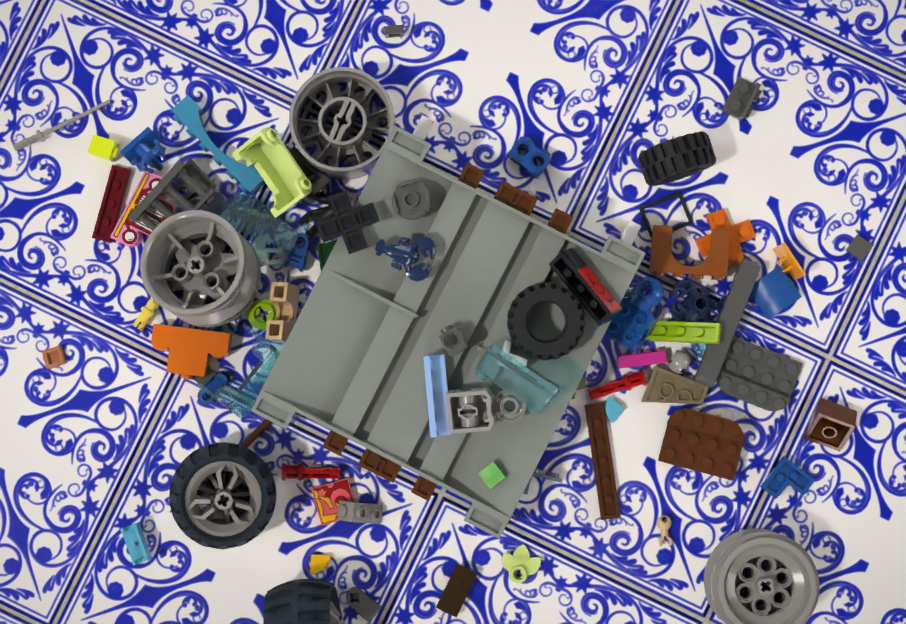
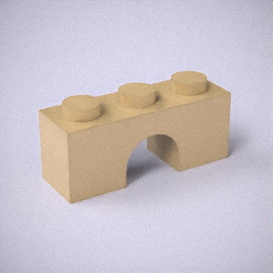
[265,282,300,343]

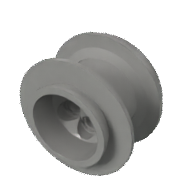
[704,528,820,624]

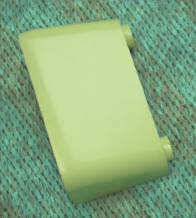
[231,127,312,218]

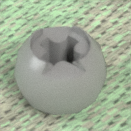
[667,350,692,374]

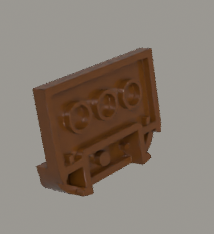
[658,409,744,481]

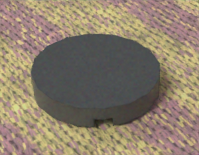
[392,180,432,220]

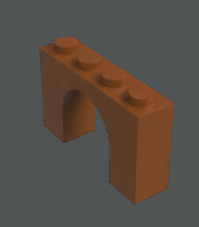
[649,225,731,281]

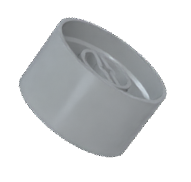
[289,67,396,180]

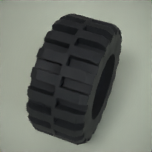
[638,131,716,186]
[507,283,585,361]

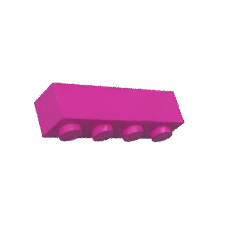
[617,349,667,369]

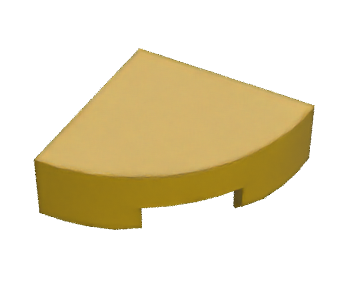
[310,554,331,574]

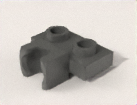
[173,158,218,200]

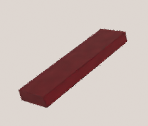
[92,165,132,243]

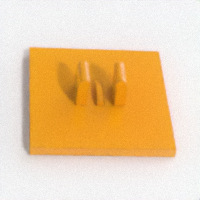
[773,242,806,281]

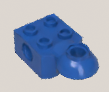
[604,277,664,355]

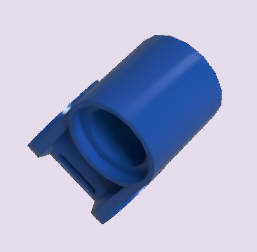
[284,234,311,272]

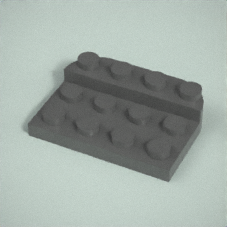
[716,336,803,411]

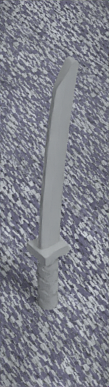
[12,99,111,151]

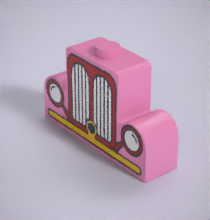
[110,171,179,248]

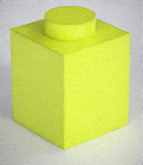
[87,134,120,162]

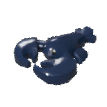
[375,235,436,282]
[670,279,725,322]

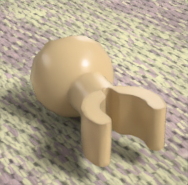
[656,515,672,546]

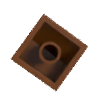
[804,398,857,452]

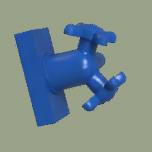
[120,126,166,173]

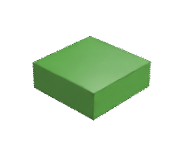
[478,461,507,489]

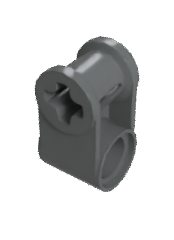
[346,587,382,622]

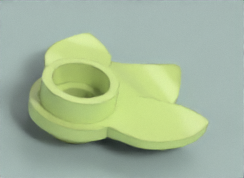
[502,545,541,583]

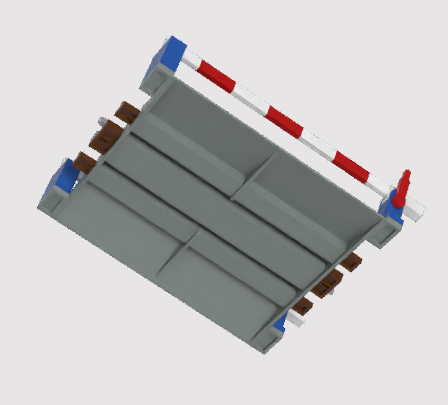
[251,115,646,539]

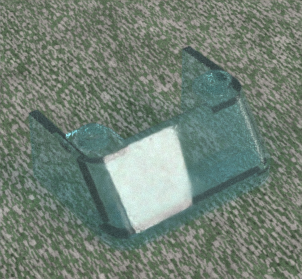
[197,323,280,417]

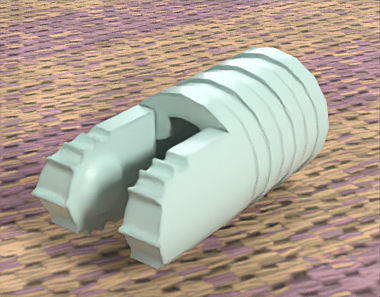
[254,248,284,265]

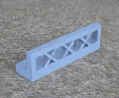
[423,354,452,438]

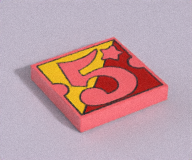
[311,478,355,526]

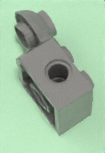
[446,387,526,434]

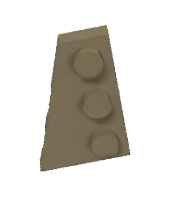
[641,366,709,404]

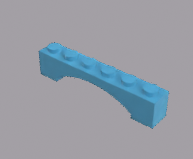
[171,95,265,195]

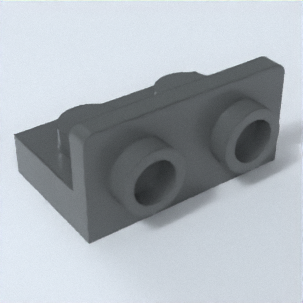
[721,77,761,121]

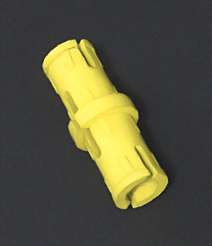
[132,297,159,331]

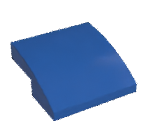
[750,265,802,320]

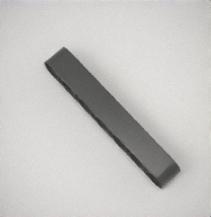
[694,258,761,388]

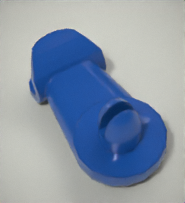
[197,370,231,405]

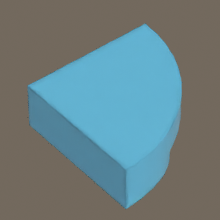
[605,396,625,423]

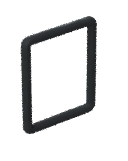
[639,192,693,238]

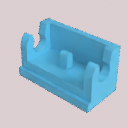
[121,522,152,566]

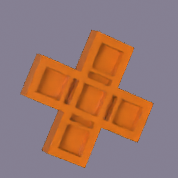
[695,208,756,268]

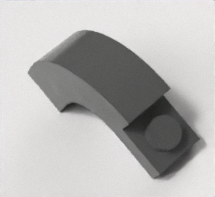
[285,143,330,196]

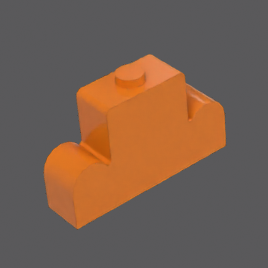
[151,324,233,380]

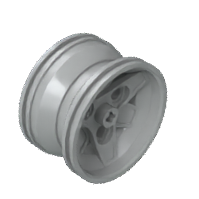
[140,210,261,328]

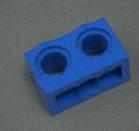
[507,136,552,179]

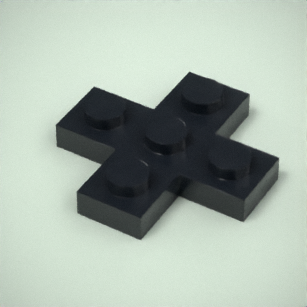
[316,190,380,254]

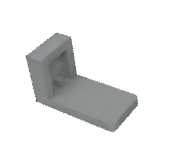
[337,500,383,524]

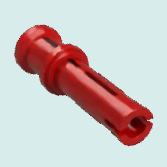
[587,369,647,401]
[281,463,340,481]

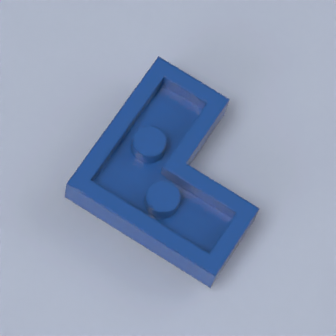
[760,456,815,499]

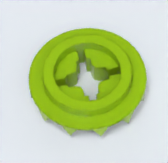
[248,299,277,330]

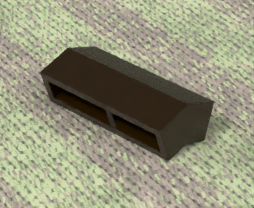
[436,564,478,618]

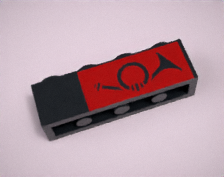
[549,248,623,326]

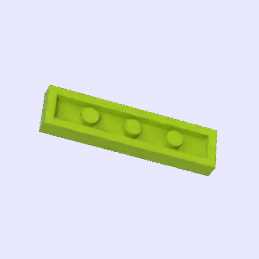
[645,321,722,344]

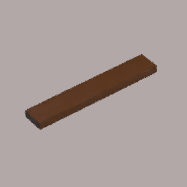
[584,403,620,520]

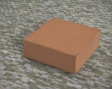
[41,345,67,370]

